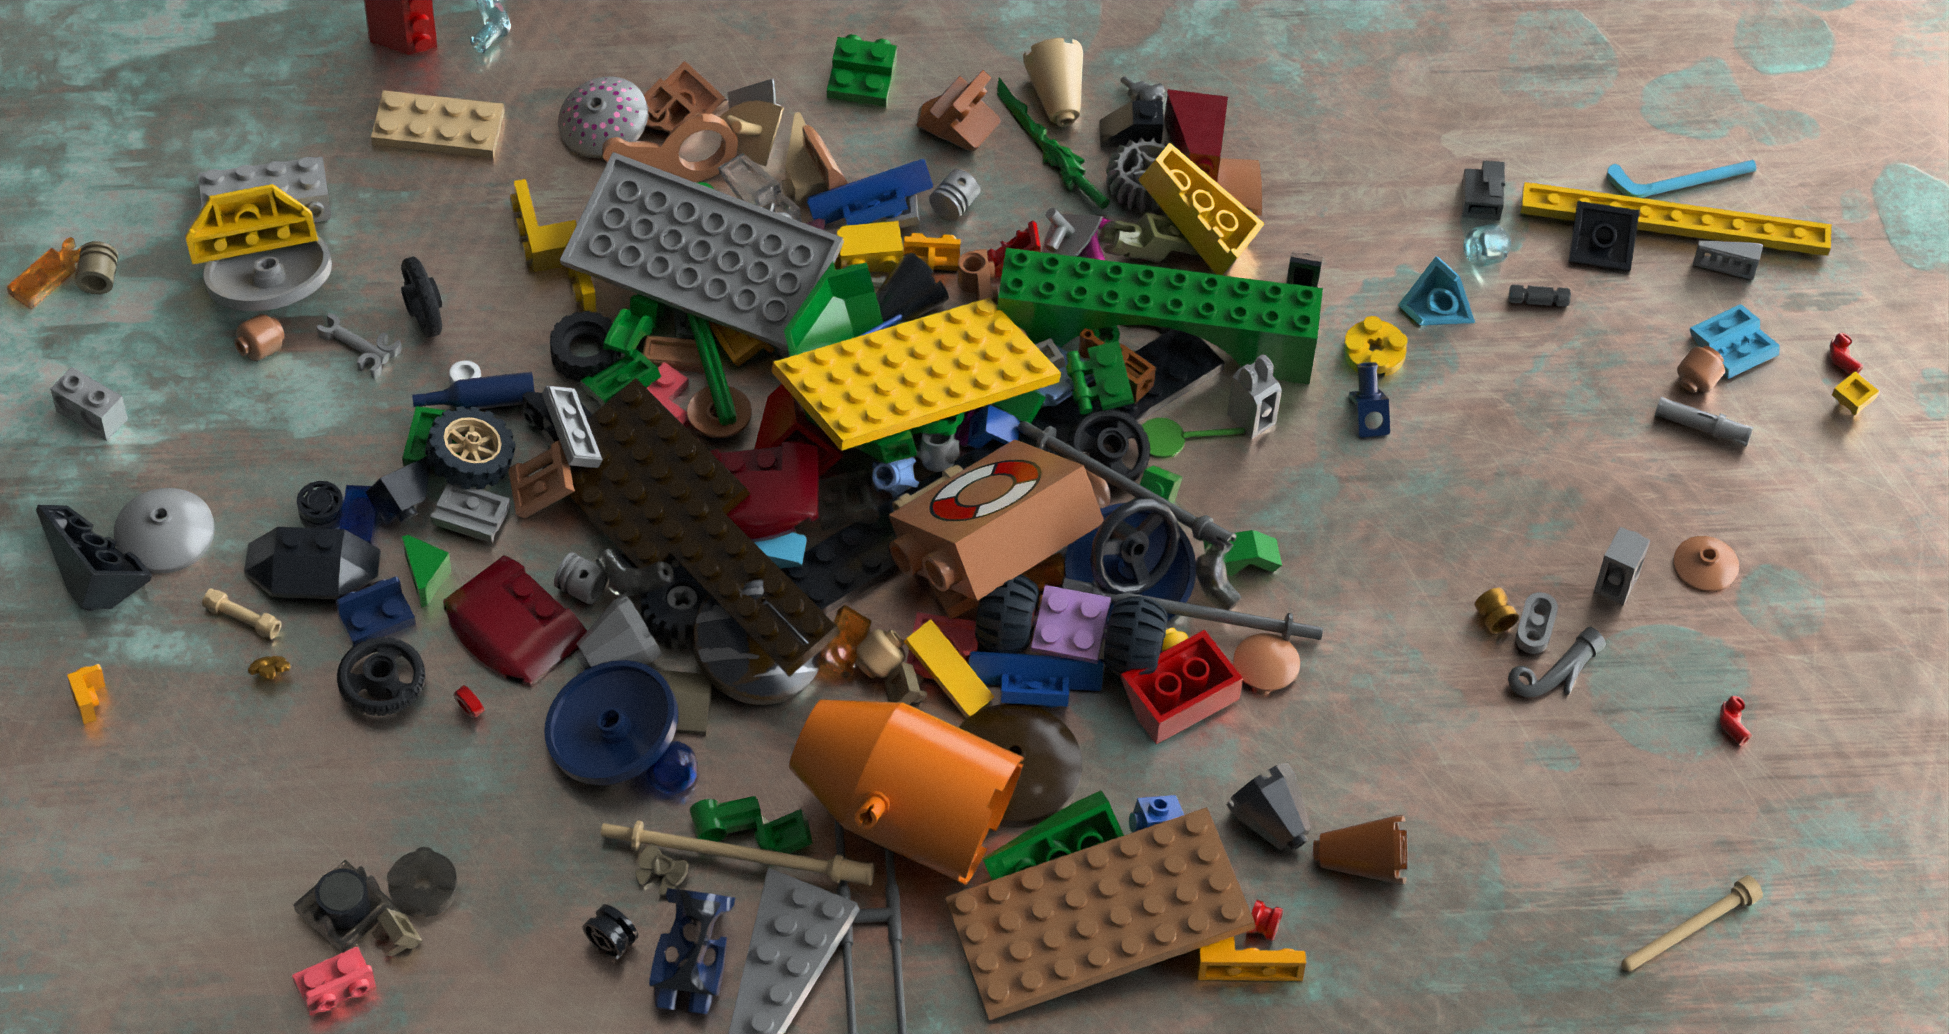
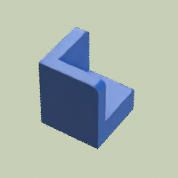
[967,405,1020,449]

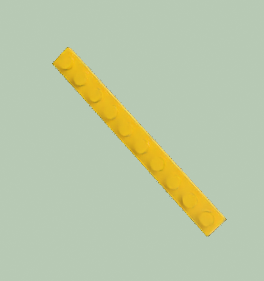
[1520,182,1832,256]

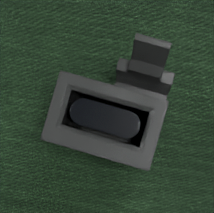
[1462,160,1505,220]

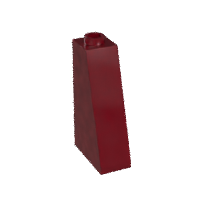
[1164,89,1228,182]

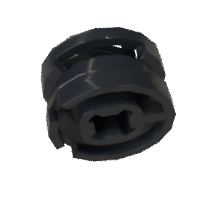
[296,481,345,529]
[583,904,638,959]

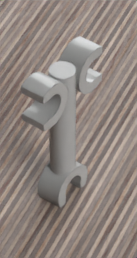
[317,313,402,379]

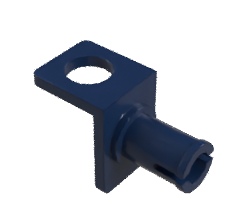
[1349,362,1390,437]

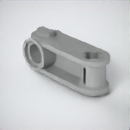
[917,433,959,472]

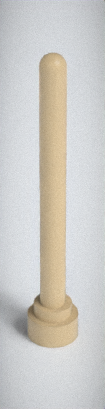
[1621,875,1763,972]

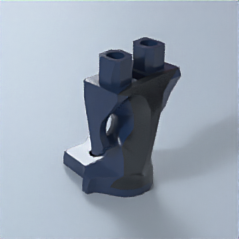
[649,888,736,1014]

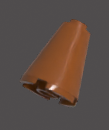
[1313,815,1408,885]

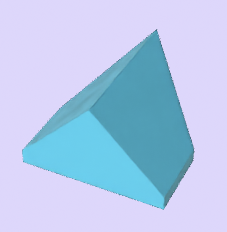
[1398,256,1475,325]

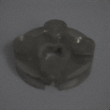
[387,847,458,917]

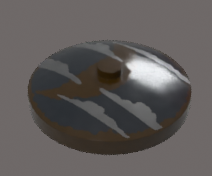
[692,580,826,705]

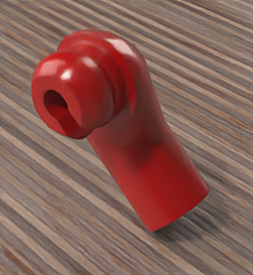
[1830,332,1864,375]
[1719,696,1752,746]

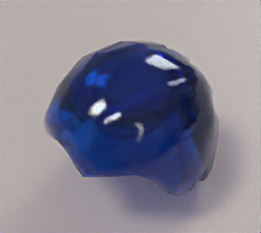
[646,741,698,795]

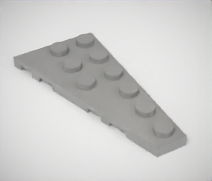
[728,867,860,1034]

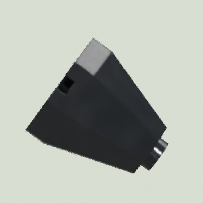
[1227,762,1311,851]

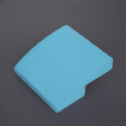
[1690,304,1780,379]

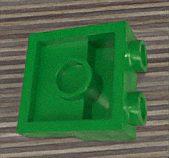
[827,34,897,107]

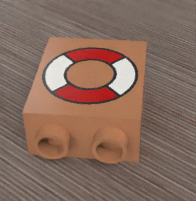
[888,439,1104,601]

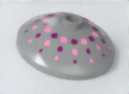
[558,76,648,158]

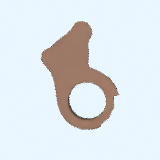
[602,114,738,182]

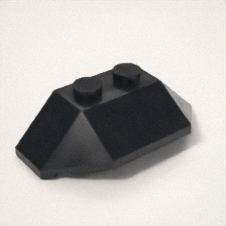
[244,527,381,600]

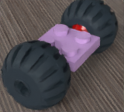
[975,574,1167,676]

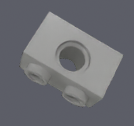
[1594,527,1650,605]

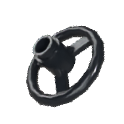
[1090,498,1180,595]

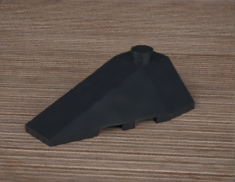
[36,505,152,611]

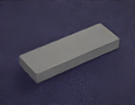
[542,386,602,468]

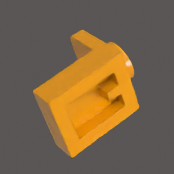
[67,664,106,724]

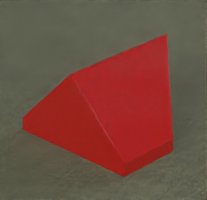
[987,220,1041,278]

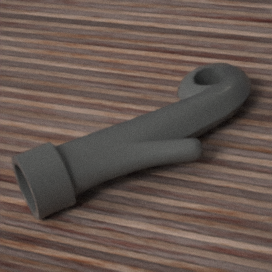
[1508,627,1606,697]

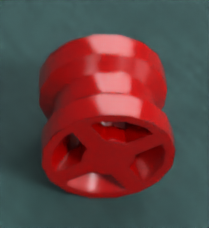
[1246,900,1284,942]

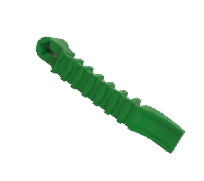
[603,182,714,358]

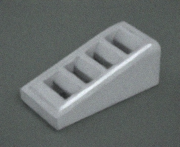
[1692,241,1763,280]

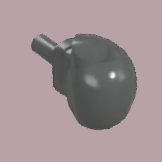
[1120,76,1165,103]

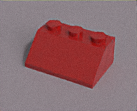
[364,0,437,55]
[1121,630,1243,745]

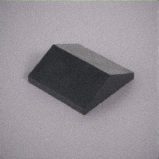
[1569,201,1640,271]

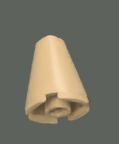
[1023,38,1083,126]

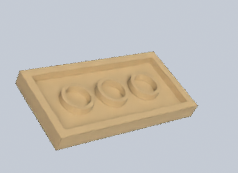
[371,90,504,158]

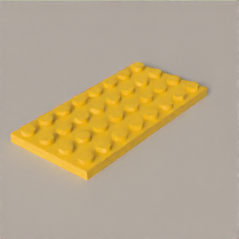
[772,297,1061,451]

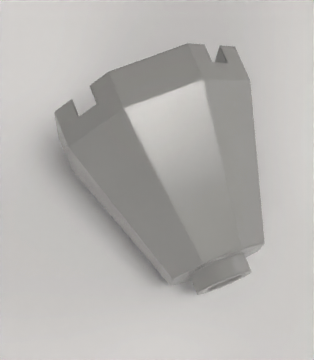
[575,594,662,670]

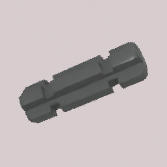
[1509,284,1571,307]

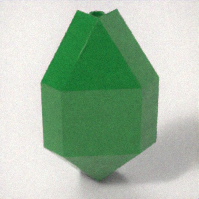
[784,261,917,464]

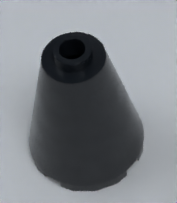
[876,253,949,328]

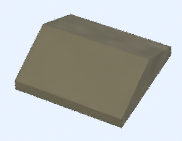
[656,670,713,735]

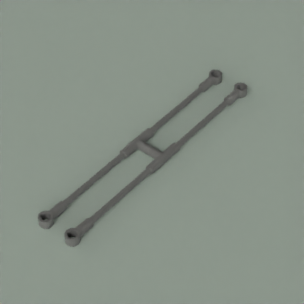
[834,818,907,1034]

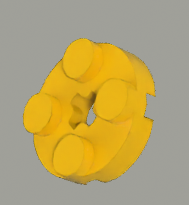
[1343,316,1408,376]

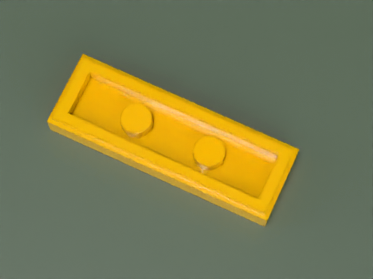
[903,619,995,719]

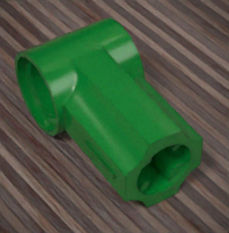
[689,796,761,842]

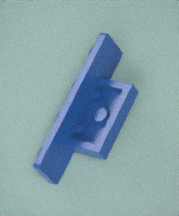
[807,159,933,227]
[969,651,1104,708]

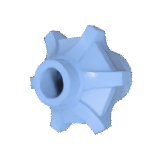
[872,457,919,498]

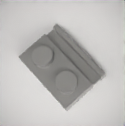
[430,483,511,543]

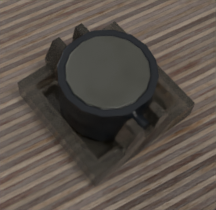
[293,859,395,953]

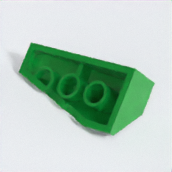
[982,790,1124,881]

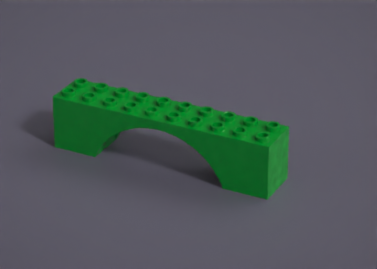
[997,248,1323,384]

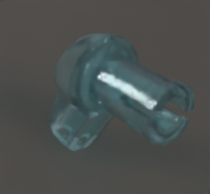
[470,0,511,53]

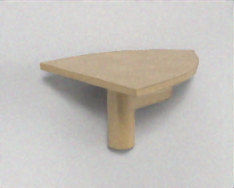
[720,100,784,166]

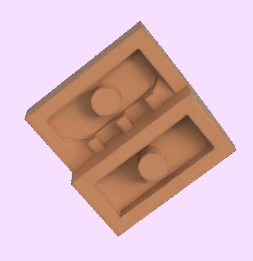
[802,125,848,190]

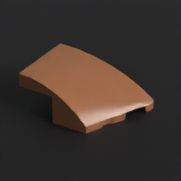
[644,61,728,133]
[1216,158,1262,216]

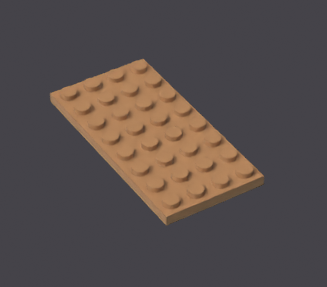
[945,807,1256,1020]

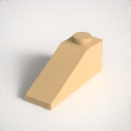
[782,112,829,209]

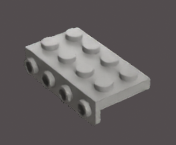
[198,157,331,222]

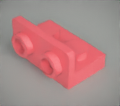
[292,946,376,1015]

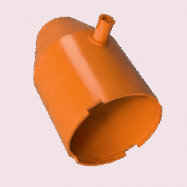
[789,699,1024,885]

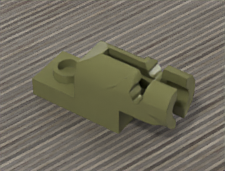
[1100,212,1198,263]

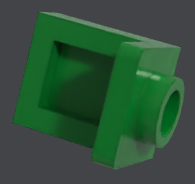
[755,809,813,854]

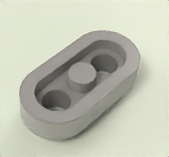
[1516,592,1558,654]

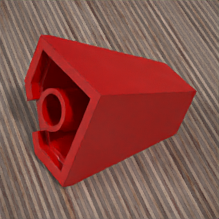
[754,384,844,476]

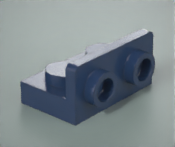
[336,577,416,647]

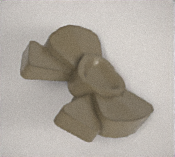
[635,844,689,896]

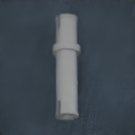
[1655,396,1753,446]

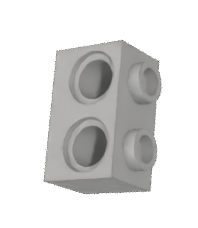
[50,367,128,441]

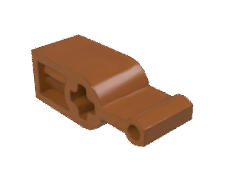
[1078,328,1156,403]

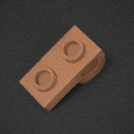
[957,249,998,305]

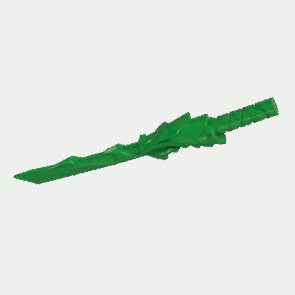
[997,77,1110,210]

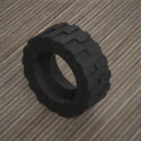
[550,311,621,382]

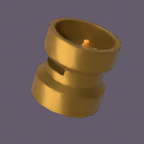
[1474,588,1519,634]

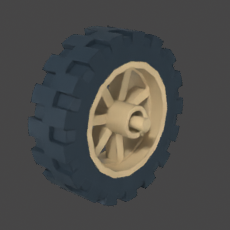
[425,406,516,490]

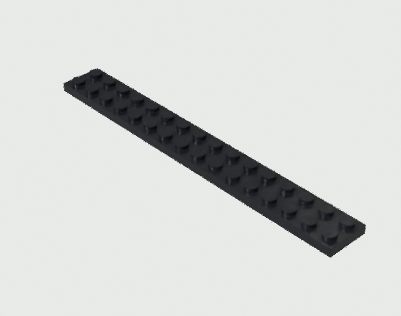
[781,329,1225,615]

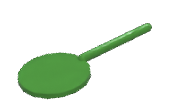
[1142,417,1245,458]

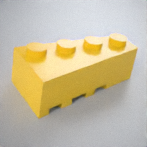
[1138,143,1264,275]

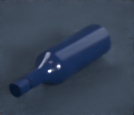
[412,371,535,410]

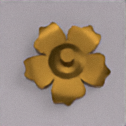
[248,656,291,680]

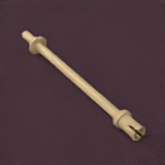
[601,820,874,886]

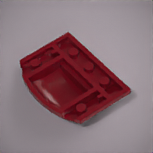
[710,442,819,542]
[443,555,587,687]

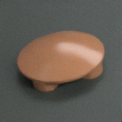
[1233,633,1300,695]

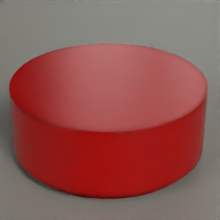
[454,685,485,719]

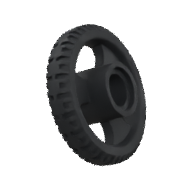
[401,256,442,338]
[1068,408,1151,489]
[337,637,426,716]

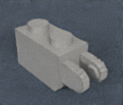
[1227,354,1282,439]

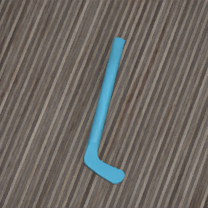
[1606,160,1756,198]

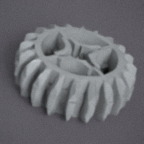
[1106,137,1176,214]

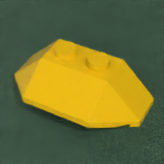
[185,184,318,265]

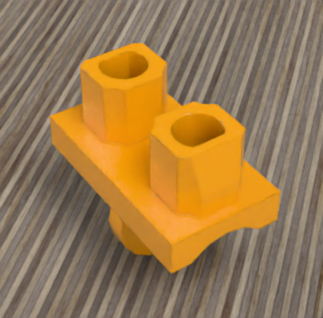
[903,233,961,275]

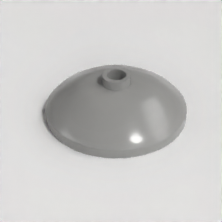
[114,488,215,573]

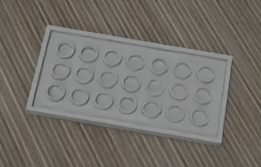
[560,152,844,351]

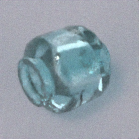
[1463,224,1511,267]

